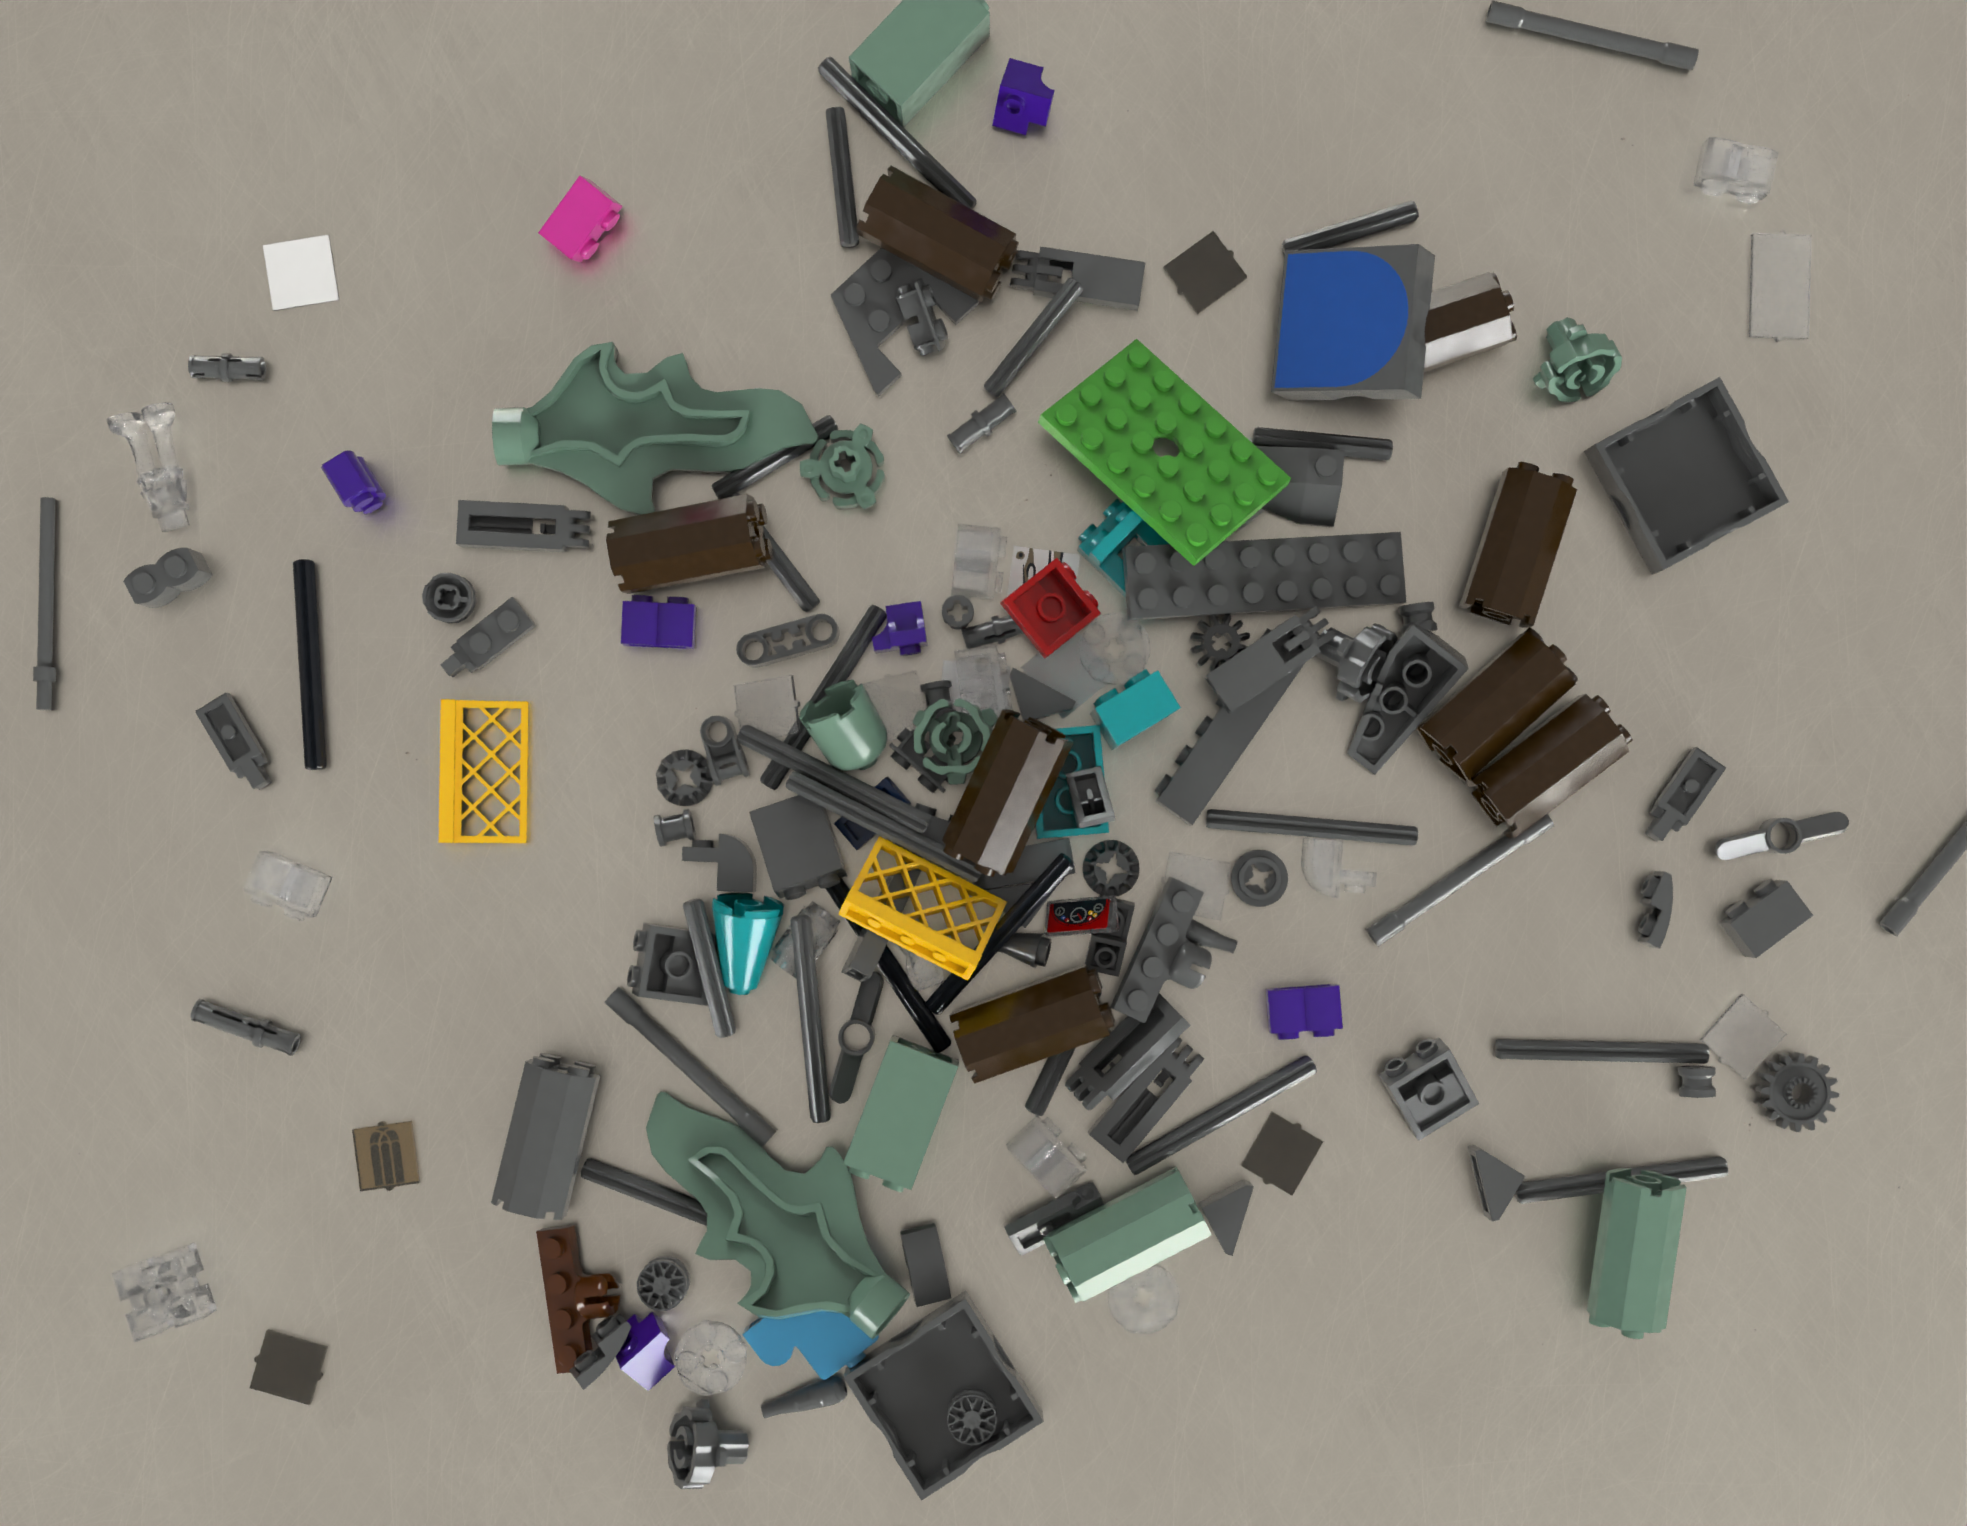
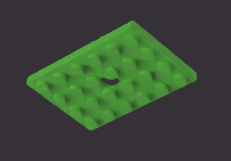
[1038,339,1291,566]

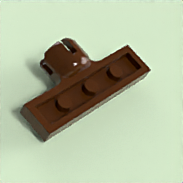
[536,1225,621,1374]

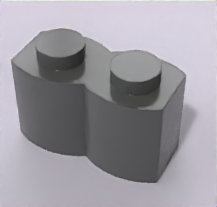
[123,548,213,608]

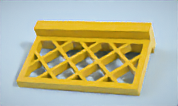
[438,699,529,843]
[839,836,1007,981]

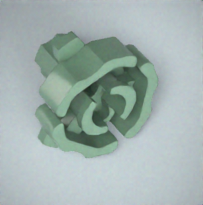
[1533,317,1622,402]
[800,423,885,510]
[912,698,998,785]

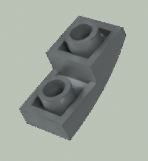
[1638,871,1673,949]
[1085,895,1135,977]
[900,1223,951,1307]
[569,1314,631,1390]

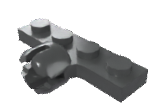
[1110,877,1212,1023]

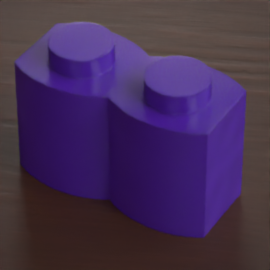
[321,451,386,514]
[621,595,697,649]
[1265,984,1343,1040]

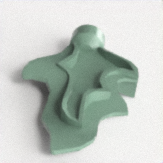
[492,342,819,515]
[646,1092,910,1339]

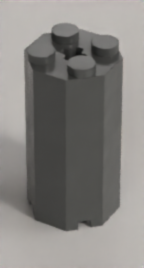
[491,1053,600,1220]

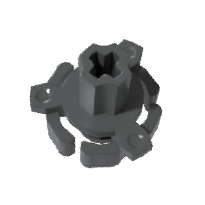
[1316,623,1398,703]
[667,1399,749,1489]

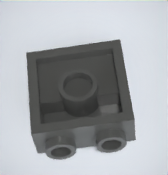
[627,923,717,1006]
[1379,1038,1479,1141]

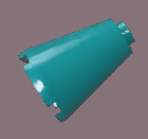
[712,893,784,995]

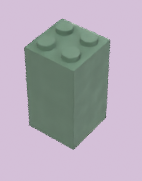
[849,0,990,127]
[843,1035,959,1192]

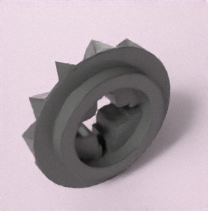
[656,750,713,806]
[1083,840,1140,897]
[1230,850,1288,907]

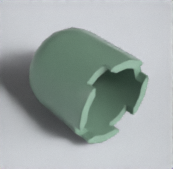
[799,680,888,771]

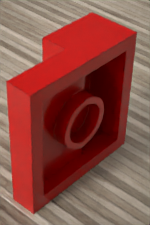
[1000,558,1101,659]

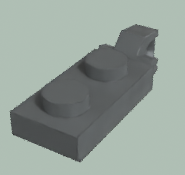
[440,597,536,677]
[196,693,272,790]
[1645,747,1726,841]
[1004,1182,1104,1256]

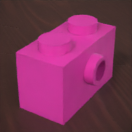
[538,175,622,262]

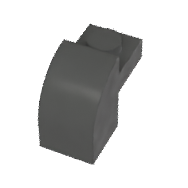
[682,834,757,892]

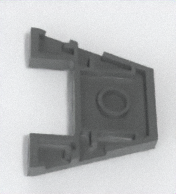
[831,248,979,397]

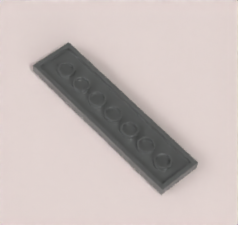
[1122,532,1406,620]

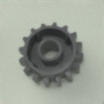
[1755,1052,1839,1132]

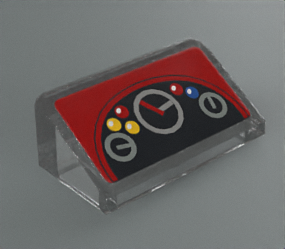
[1044,895,1119,938]

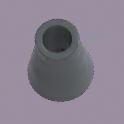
[998,933,1052,968]

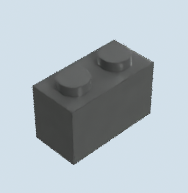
[1719,879,1813,958]

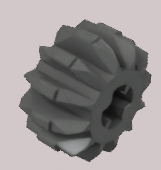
[1190,614,1250,672]

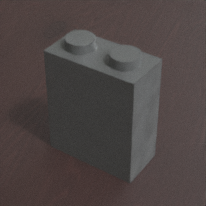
[749,795,847,900]

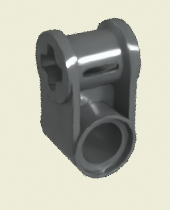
[700,716,750,786]

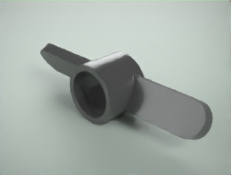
[1715,812,1849,860]
[829,971,884,1104]

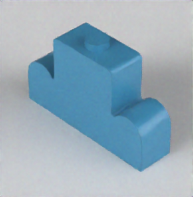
[742,1311,879,1380]

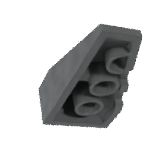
[1256,446,1345,527]
[1347,623,1469,775]

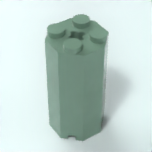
[1043,1167,1212,1303]
[1587,1168,1687,1339]

